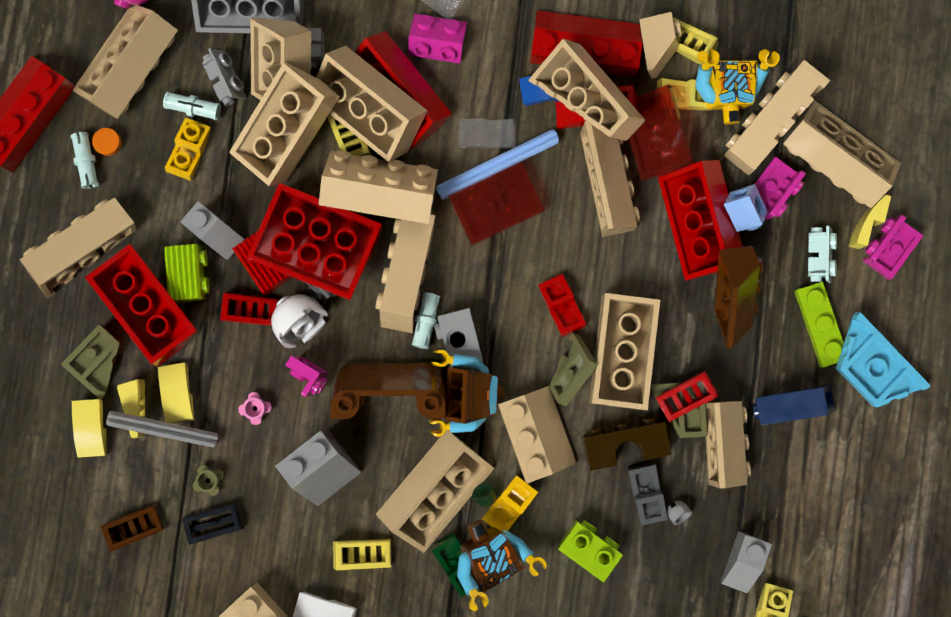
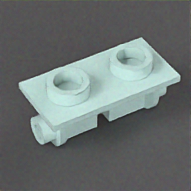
[808,226,837,283]

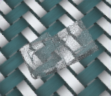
[459,118,516,148]

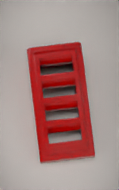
[220,293,278,326]
[656,370,718,422]

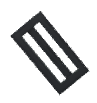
[182,502,244,545]

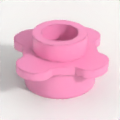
[239,392,272,425]

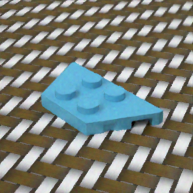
[836,312,931,407]

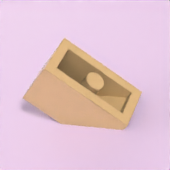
[639,12,682,79]

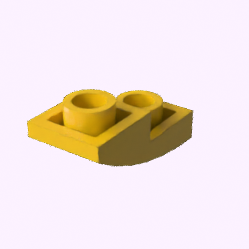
[165,118,211,181]

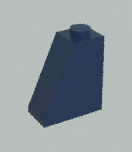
[753,384,836,425]

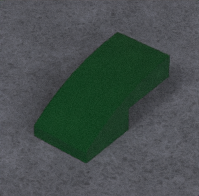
[430,532,466,598]

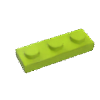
[794,282,844,368]

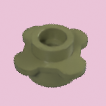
[193,465,224,496]

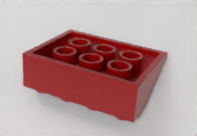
[246,183,382,300]

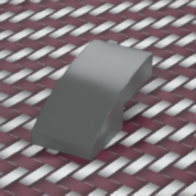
[627,462,668,526]

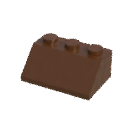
[714,246,763,349]

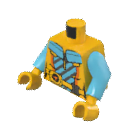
[695,49,780,125]

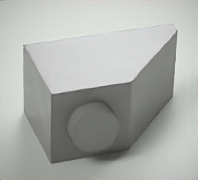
[180,201,245,261]
[720,531,772,593]

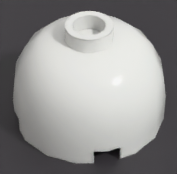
[271,294,328,348]

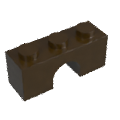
[581,417,672,471]

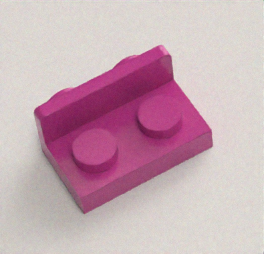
[285,356,328,397]

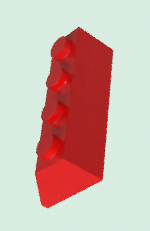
[530,10,642,77]
[355,31,452,154]
[0,56,75,173]
[658,160,743,281]
[85,244,197,367]

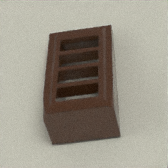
[100,505,164,552]

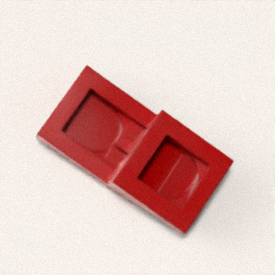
[538,274,586,338]

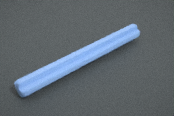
[436,129,559,199]

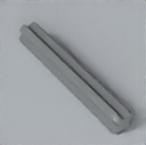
[106,411,218,447]

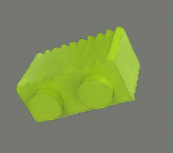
[164,244,210,303]

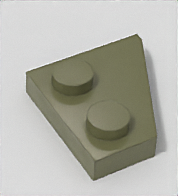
[61,324,122,400]
[549,332,598,406]
[650,382,708,438]

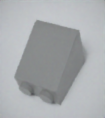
[275,429,361,506]

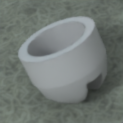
[667,501,692,525]

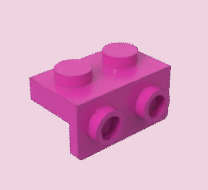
[408,14,467,63]
[753,156,806,220]
[862,214,923,280]

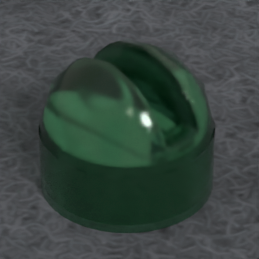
[472,483,497,507]

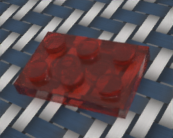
[629,85,694,181]
[448,162,545,246]

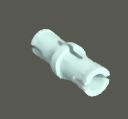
[163,91,221,120]
[71,132,99,189]
[411,292,440,349]

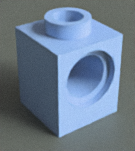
[724,184,768,232]

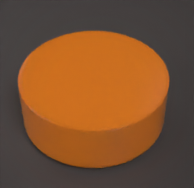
[92,128,122,156]

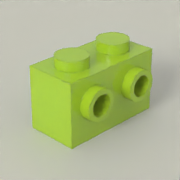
[556,519,623,583]

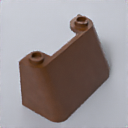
[331,363,447,419]

